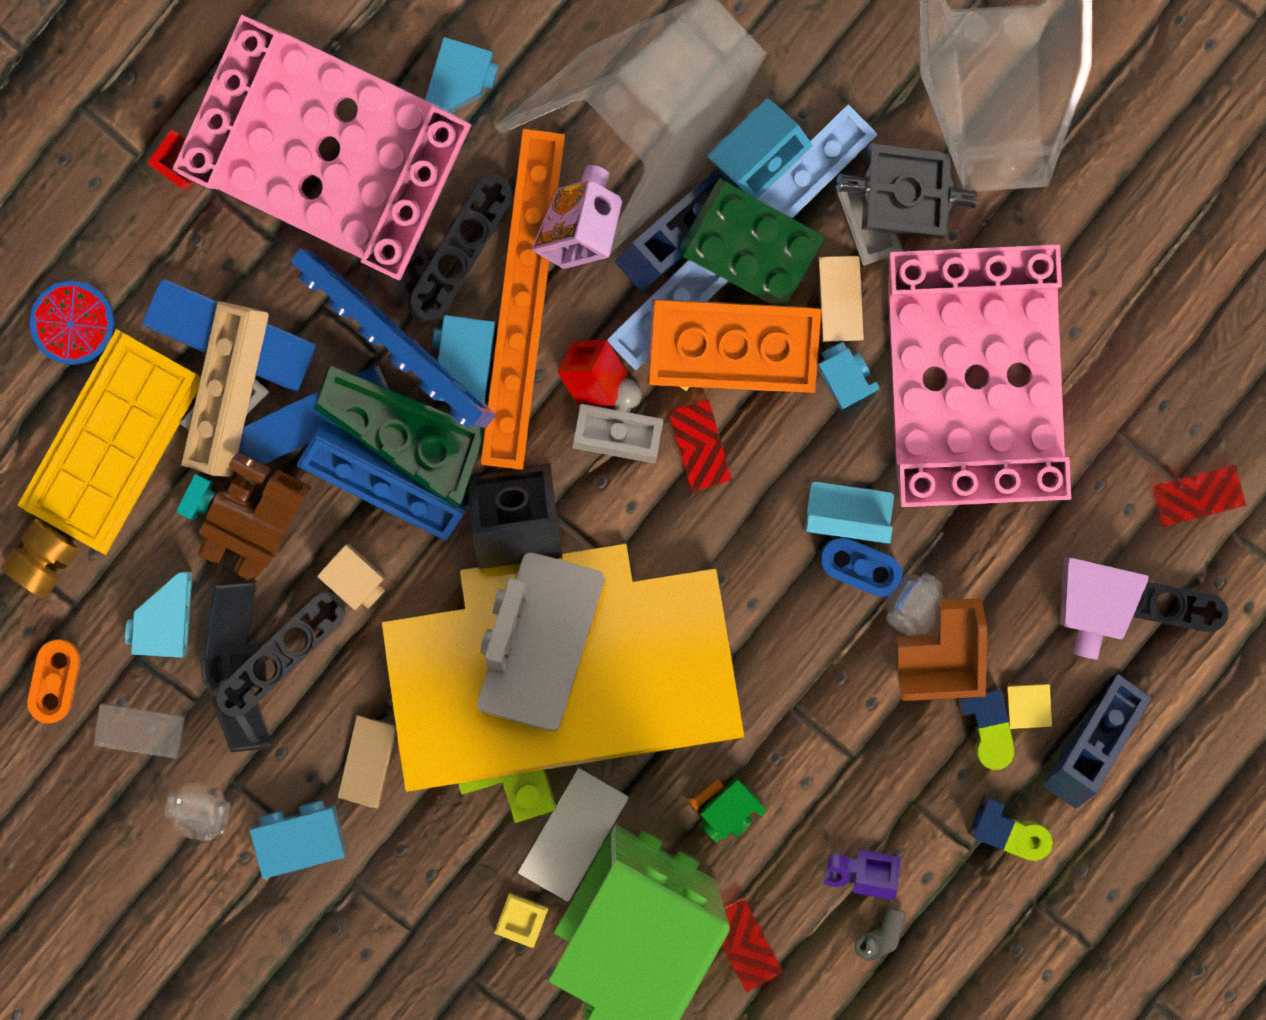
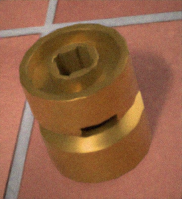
[0,519,80,599]

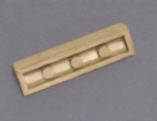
[181,301,268,477]

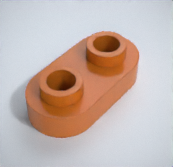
[27,639,81,724]

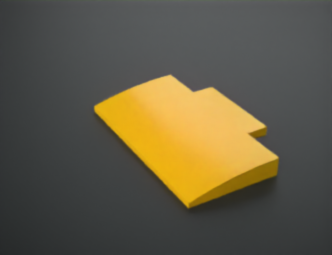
[382,544,744,792]

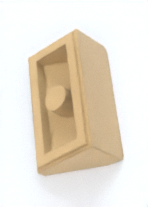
[817,256,864,343]
[338,715,397,809]

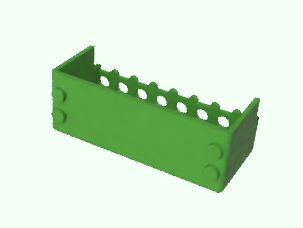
[548,824,730,1020]

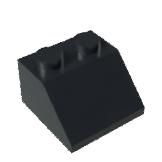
[468,463,563,569]

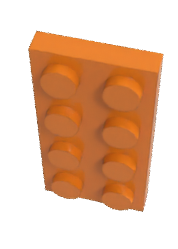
[647,299,821,393]

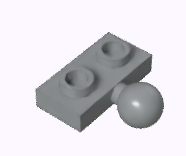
[573,378,664,464]

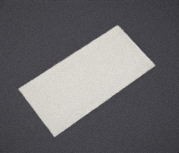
[518,768,629,902]

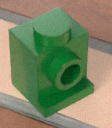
[700,777,767,843]

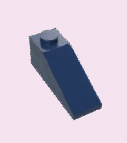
[614,172,719,293]
[1042,674,1152,809]

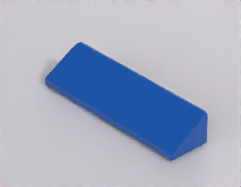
[142,279,317,393]
[297,420,468,541]

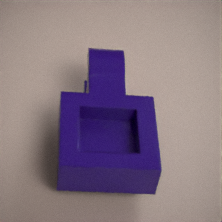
[824,850,900,900]

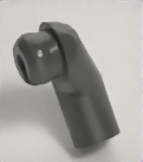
[854,907,906,961]

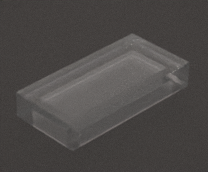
[93,703,185,759]

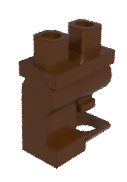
[198,452,312,581]

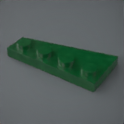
[313,366,485,509]

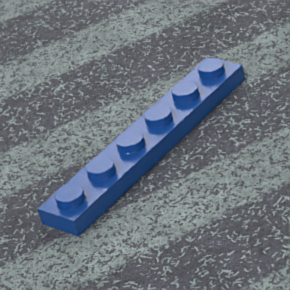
[290,248,497,428]

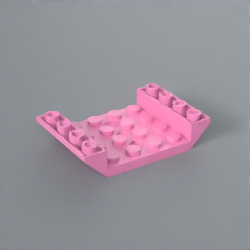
[172,15,472,280]
[888,245,1071,507]

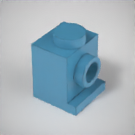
[817,342,880,410]

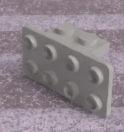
[478,553,605,732]

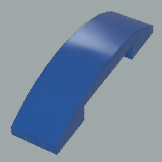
[238,365,390,465]

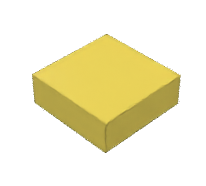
[1006,684,1052,729]
[494,892,549,948]

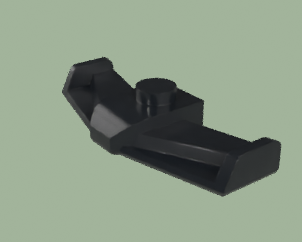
[200,580,274,753]

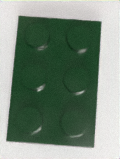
[677,178,825,306]

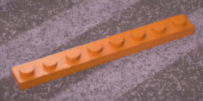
[481,129,565,470]

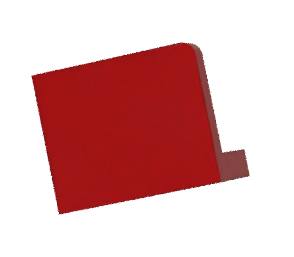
[147,129,195,192]
[557,340,628,406]

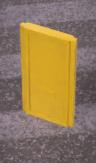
[17,329,201,555]

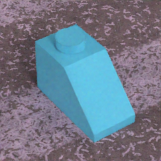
[125,571,193,658]

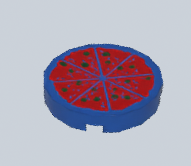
[29,280,116,365]

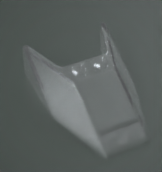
[494,0,767,257]
[915,0,1092,191]

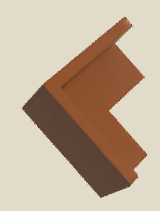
[896,598,987,701]

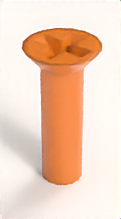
[686,779,724,813]

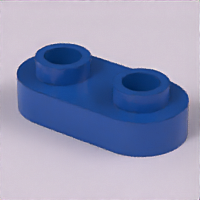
[820,538,903,596]

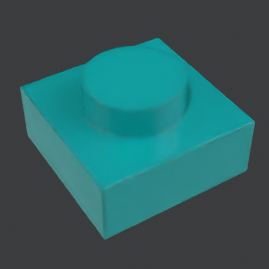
[176,474,216,520]

